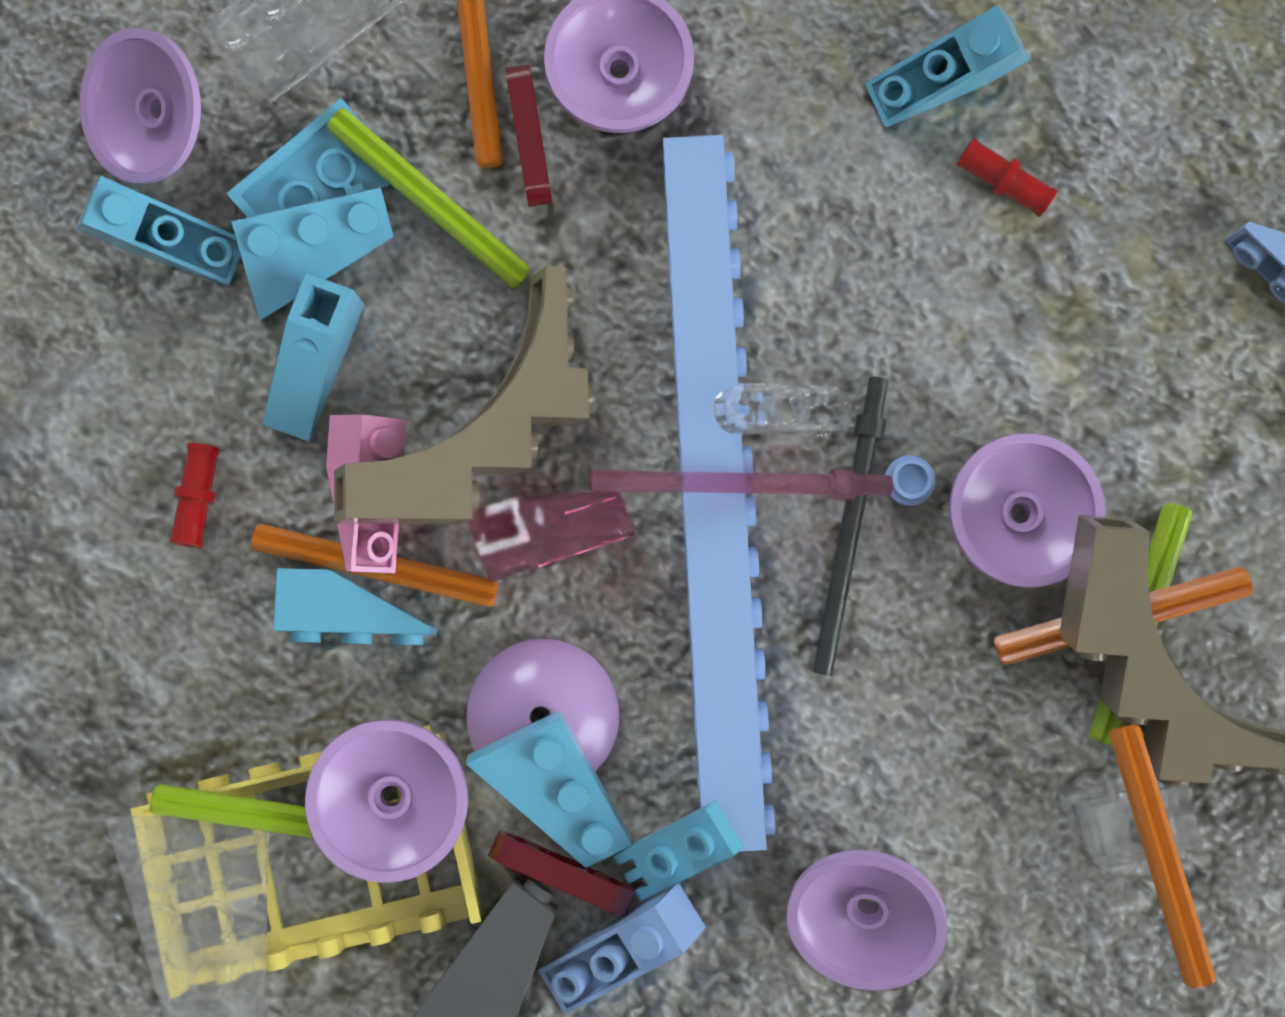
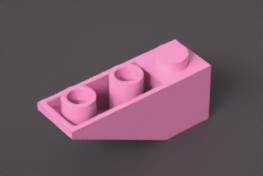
[326,414,407,573]

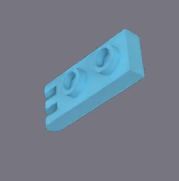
[612,800,744,901]

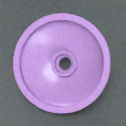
[544,0,694,133]
[80,28,201,184]
[949,433,1106,588]
[467,639,619,771]
[305,719,468,883]
[787,850,947,990]

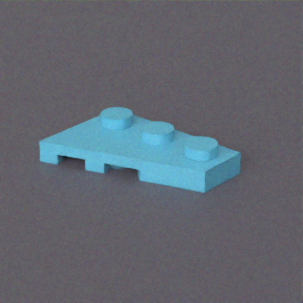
[226,98,391,217]
[232,187,394,320]
[466,710,632,868]

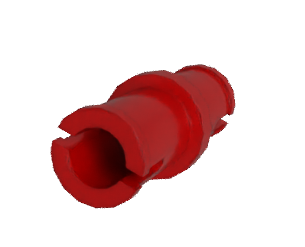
[956,137,1057,217]
[169,443,220,548]

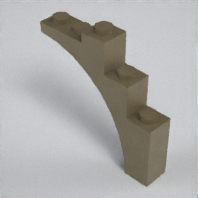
[334,266,594,524]
[1059,515,1285,787]

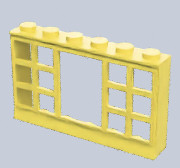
[130,725,486,998]

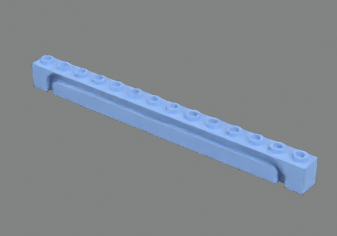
[662,135,775,852]

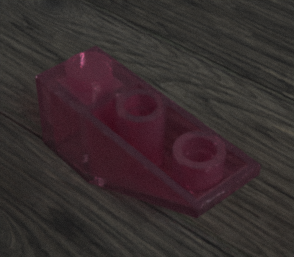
[469,490,635,583]

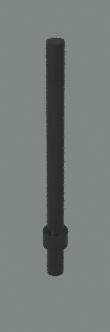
[812,377,889,676]

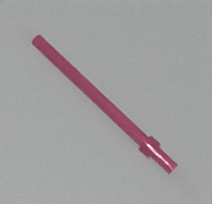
[588,469,893,500]

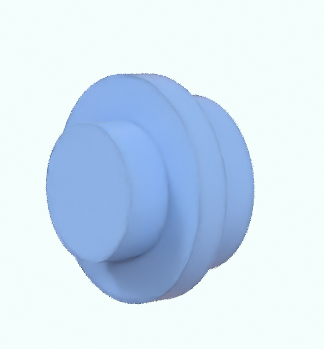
[884,455,935,506]

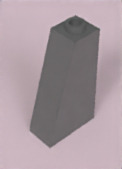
[411,875,558,1017]

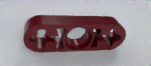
[505,64,553,207]
[488,830,636,916]

